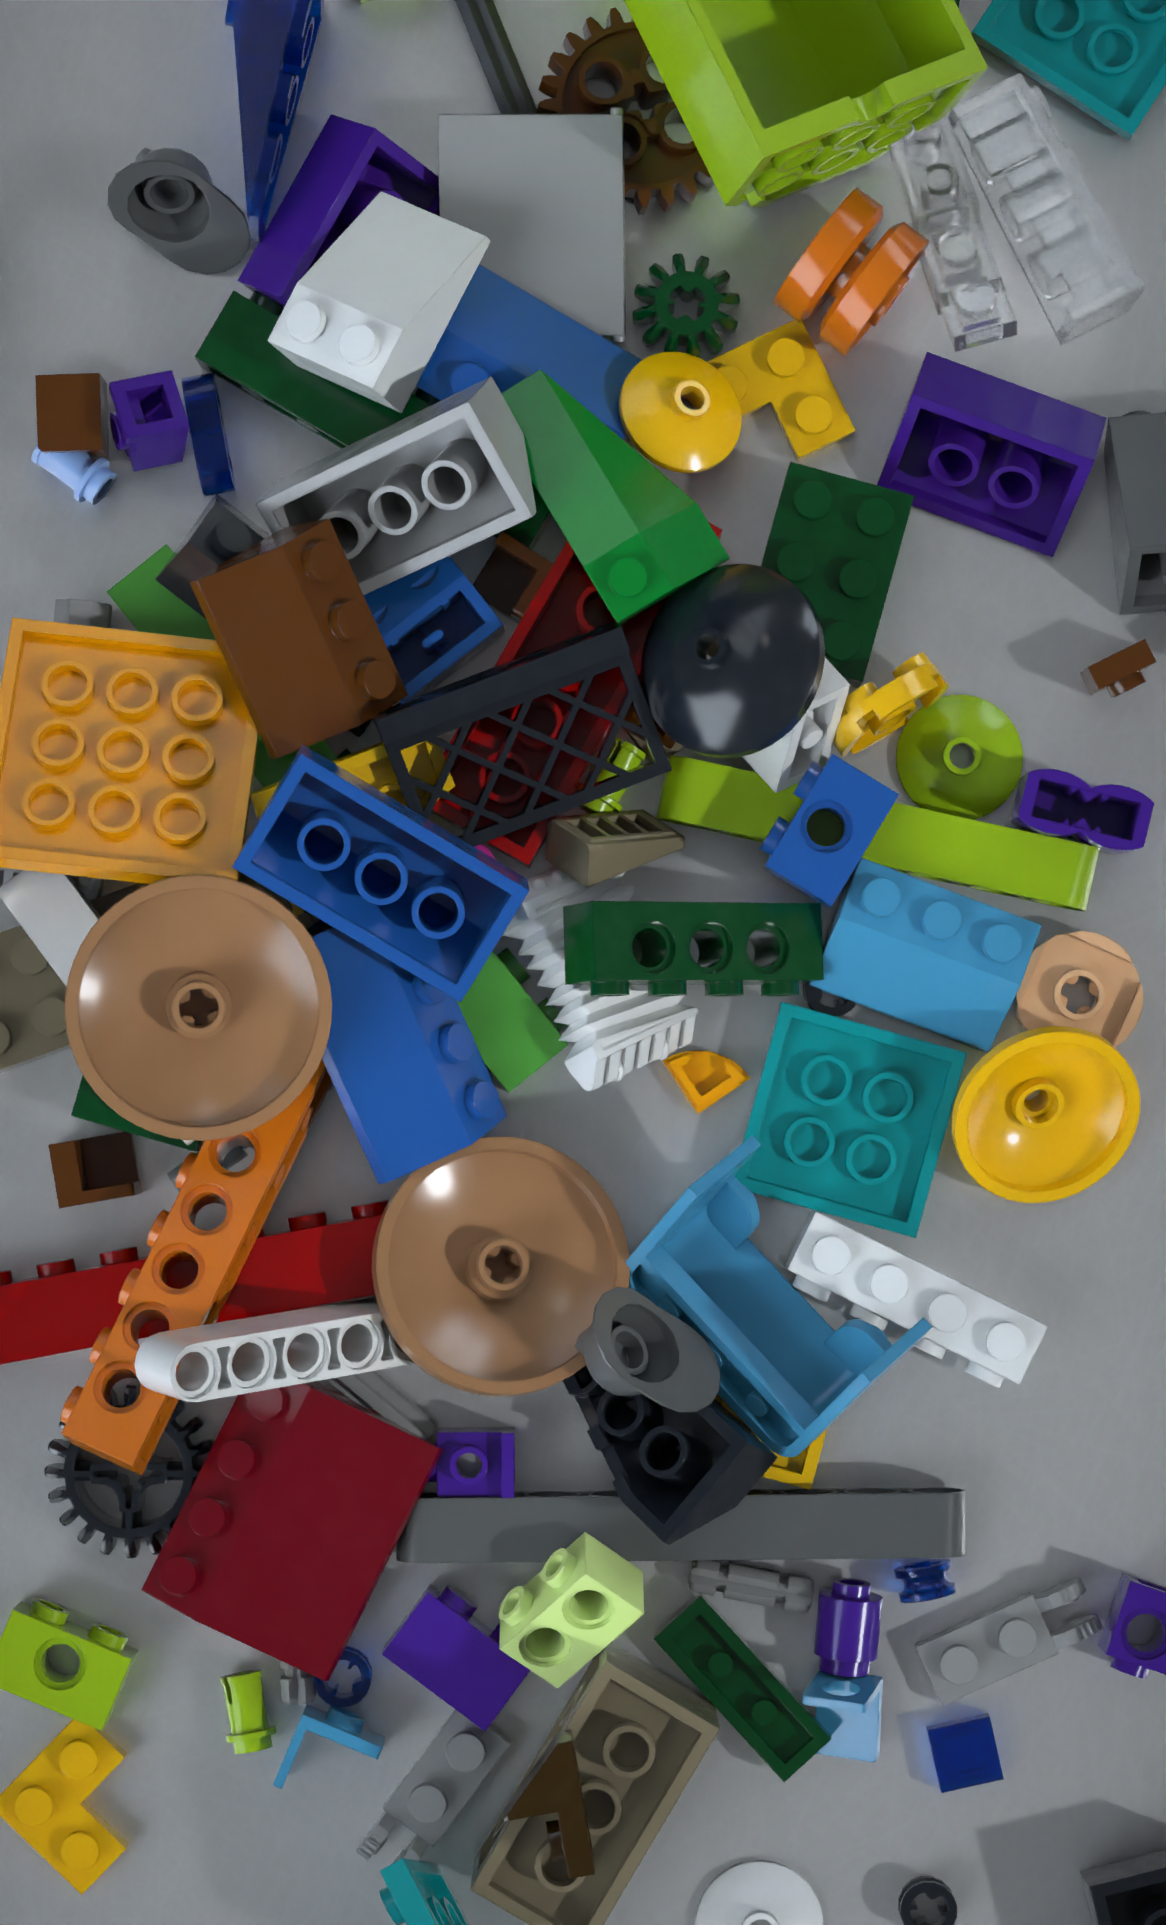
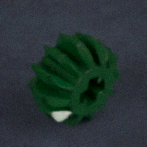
[632,253,740,358]

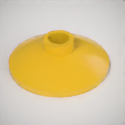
[619,351,742,473]

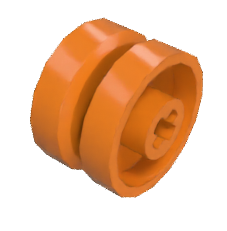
[773,187,929,356]

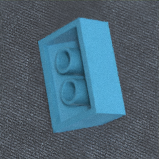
[809,858,1042,1053]

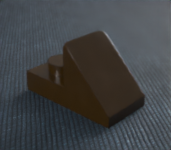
[503,1730,595,1879]

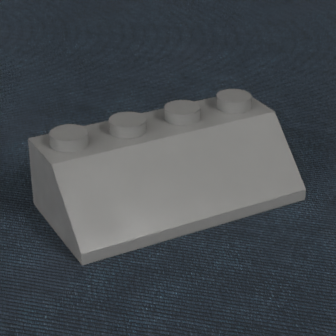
[255,376,537,595]

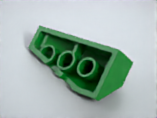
[501,369,730,626]

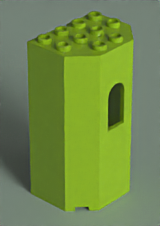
[624,0,988,207]

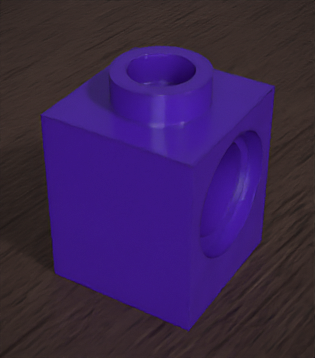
[1098,1573,1166,1679]

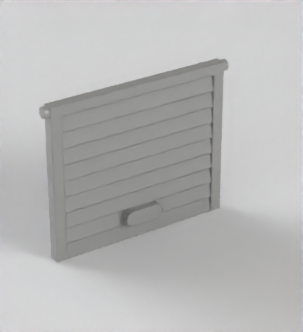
[438,107,626,342]

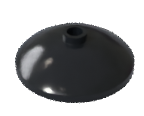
[641,564,825,758]

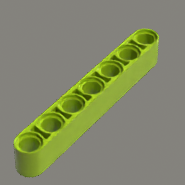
[656,755,1099,912]

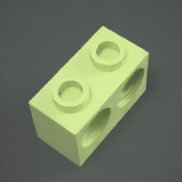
[499,1532,644,1688]

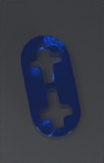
[181,372,236,497]

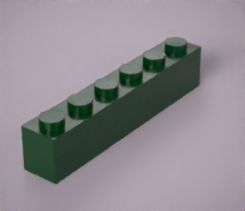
[195,290,552,550]

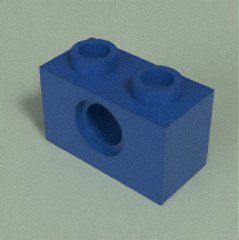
[760,754,899,908]

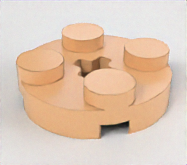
[1014,931,1144,1047]

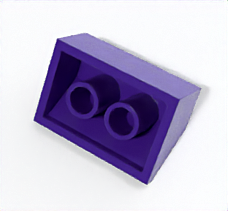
[237,114,440,307]
[877,352,1107,557]

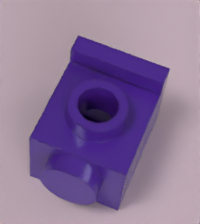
[109,370,190,472]
[427,1427,515,1498]

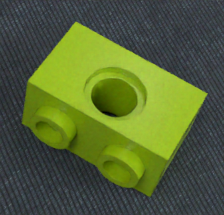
[0,1598,139,1731]

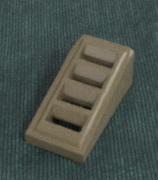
[545,809,685,888]

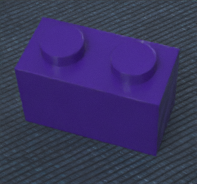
[382,1584,530,1731]

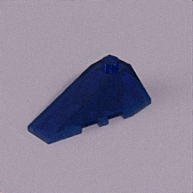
[225,0,325,242]

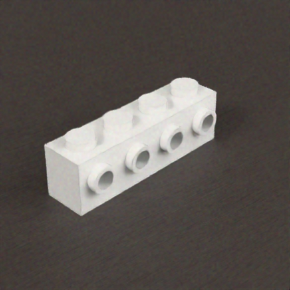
[784,1209,1048,1388]

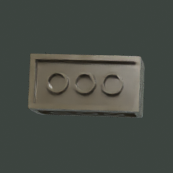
[470,1642,720,1925]

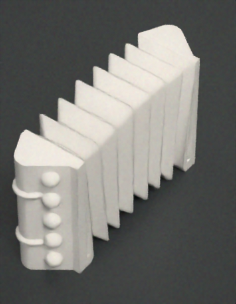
[503,867,699,1092]

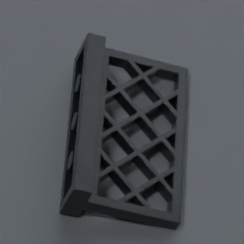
[373,621,672,847]

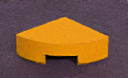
[662,1050,751,1114]

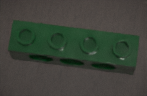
[563,901,824,997]

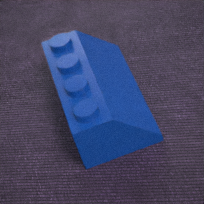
[416,264,642,444]
[232,744,530,1002]
[307,919,507,1184]

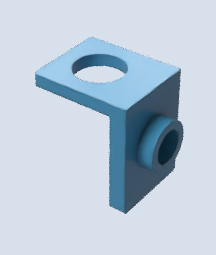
[802,1670,883,1762]
[273,1704,386,1789]

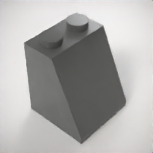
[1104,411,1166,615]

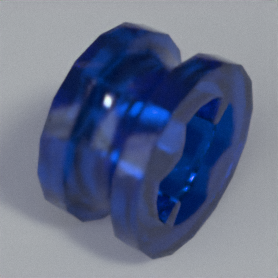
[894,1558,956,1603]
[314,1646,373,1707]

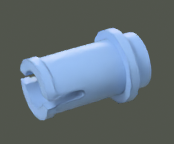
[31,445,116,505]

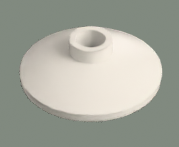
[696,1860,823,1925]

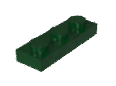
[654,1593,831,1782]

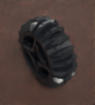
[44,1383,215,1558]

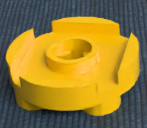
[833,652,949,757]

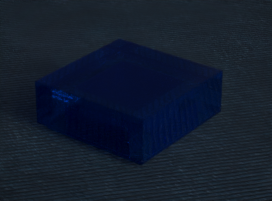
[926,1713,1004,1793]

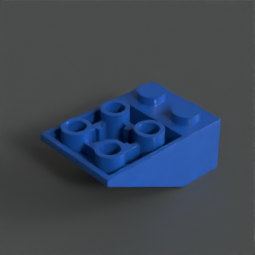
[364,556,505,703]

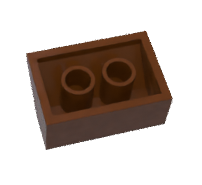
[189,518,408,759]

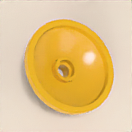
[952,1026,1140,1203]

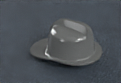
[107,148,251,274]
[575,1287,720,1412]

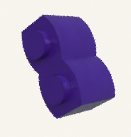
[1010,769,1154,854]

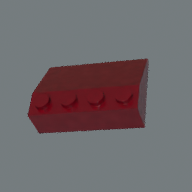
[141,1381,443,1681]

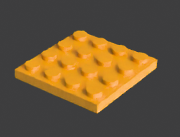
[0,617,260,884]

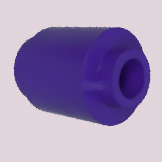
[814,1578,883,1677]

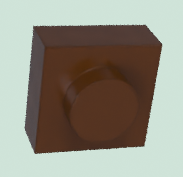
[1080,639,1156,699]

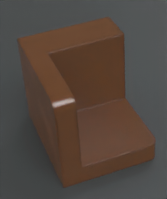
[35,373,109,458]
[472,531,554,624]
[48,1132,142,1208]

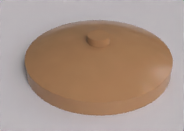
[65,874,332,1141]
[372,1136,630,1397]

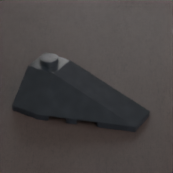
[563,1365,778,1545]

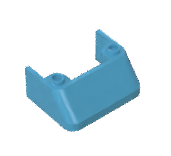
[625,1135,932,1457]

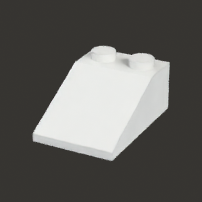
[267,191,491,413]

